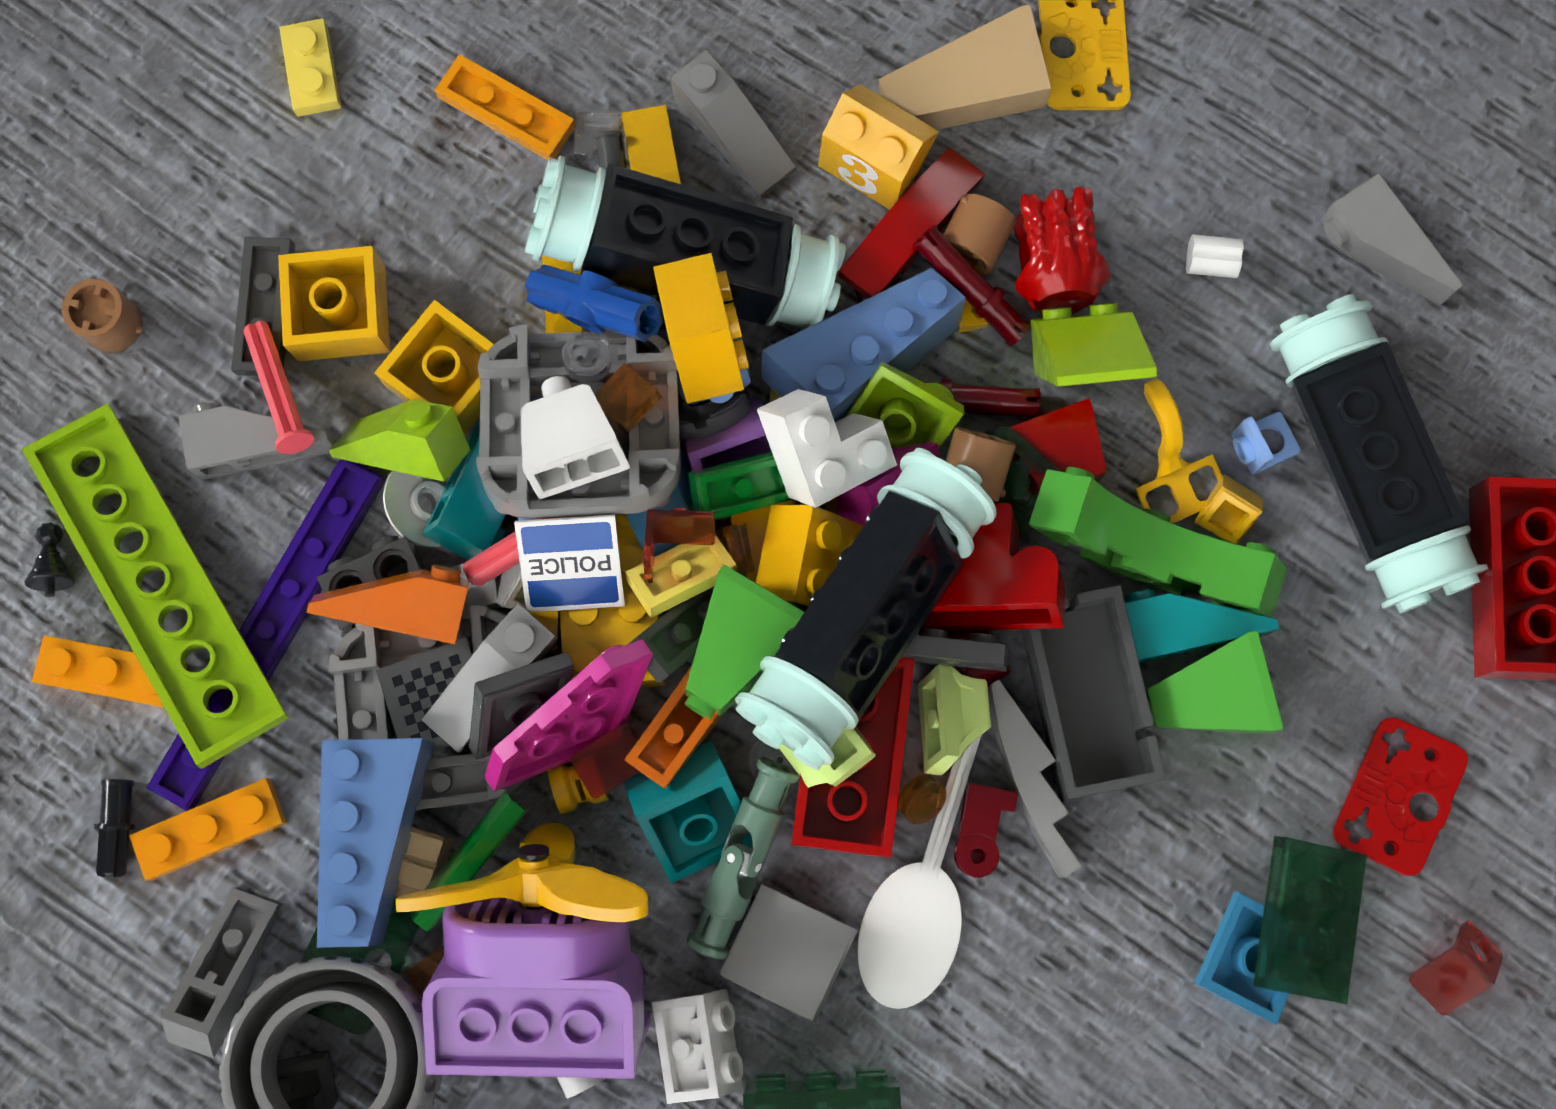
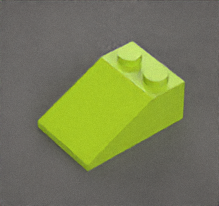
[1030,303,1157,387]

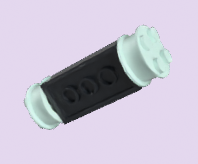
[524,155,846,331]
[1270,294,1488,614]
[735,448,997,771]

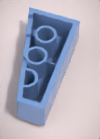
[761,268,966,422]
[317,738,435,948]

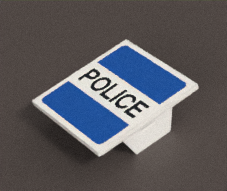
[514,514,625,612]

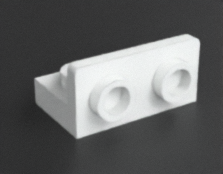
[652,989,743,1104]

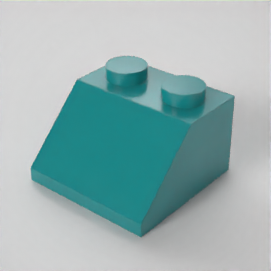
[623,740,753,883]

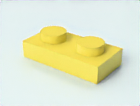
[279,18,342,117]
[626,529,737,618]

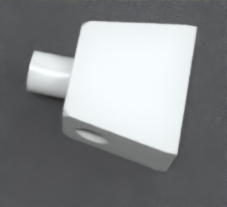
[521,376,630,500]

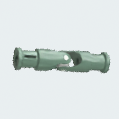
[686,758,800,959]

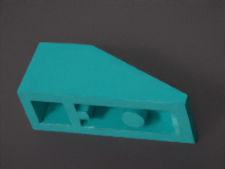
[422,417,506,560]
[1125,589,1280,664]

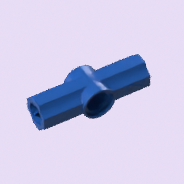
[525,264,663,342]

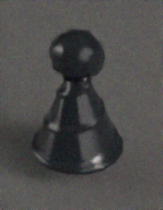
[24,522,75,597]

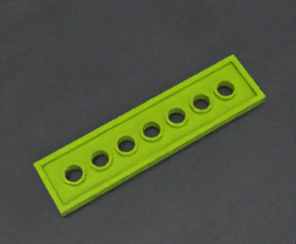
[22,403,289,769]

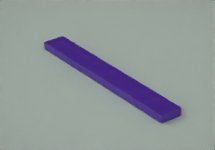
[146,459,386,811]

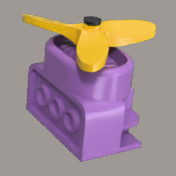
[395,823,651,1079]

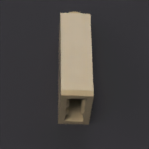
[877,4,1051,130]

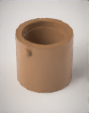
[943,194,1016,274]
[61,278,143,353]
[945,427,1016,502]

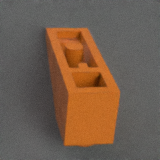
[306,565,469,645]
[624,666,727,789]

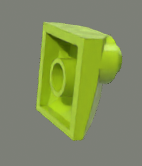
[844,362,964,449]

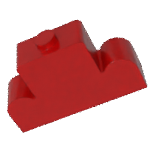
[921,503,1065,631]

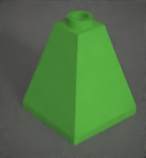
[684,564,805,719]
[1147,630,1284,734]

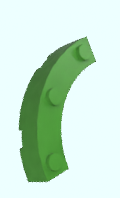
[1029,467,1287,618]

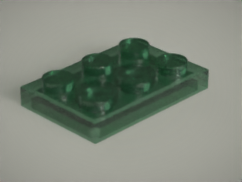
[1253,836,1367,1004]
[743,1068,901,1109]

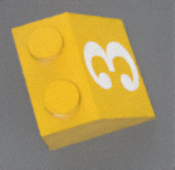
[818,84,939,210]

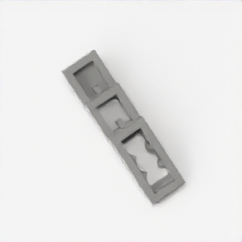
[988,679,1082,878]

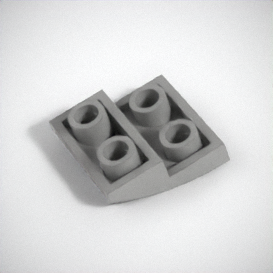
[719,884,858,1022]

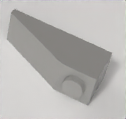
[670,50,796,198]
[1320,173,1464,305]
[178,403,337,480]
[422,603,559,753]
[160,888,279,1059]

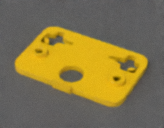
[1038,0,1131,110]

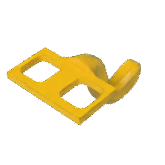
[1135,378,1222,523]

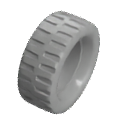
[219,956,442,1109]

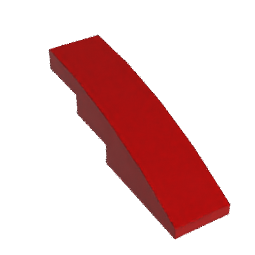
[838,148,985,298]

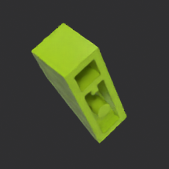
[329,399,470,482]

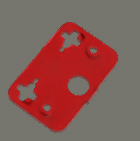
[1332,717,1468,876]

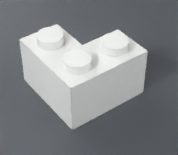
[757,389,897,508]

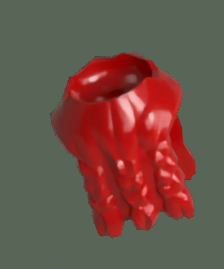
[1013,186,1111,315]

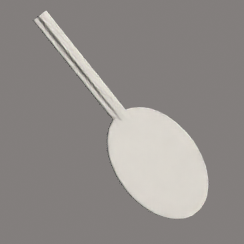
[858,735,982,1009]

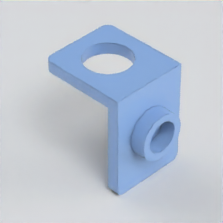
[1231,412,1300,475]

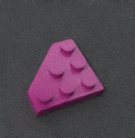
[484,639,653,792]

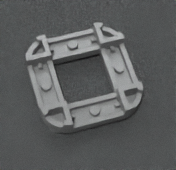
[476,324,681,518]
[328,605,532,812]

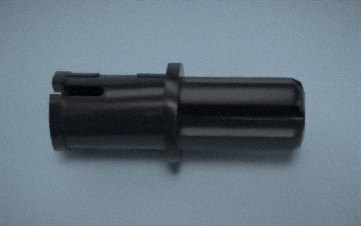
[94,779,135,877]

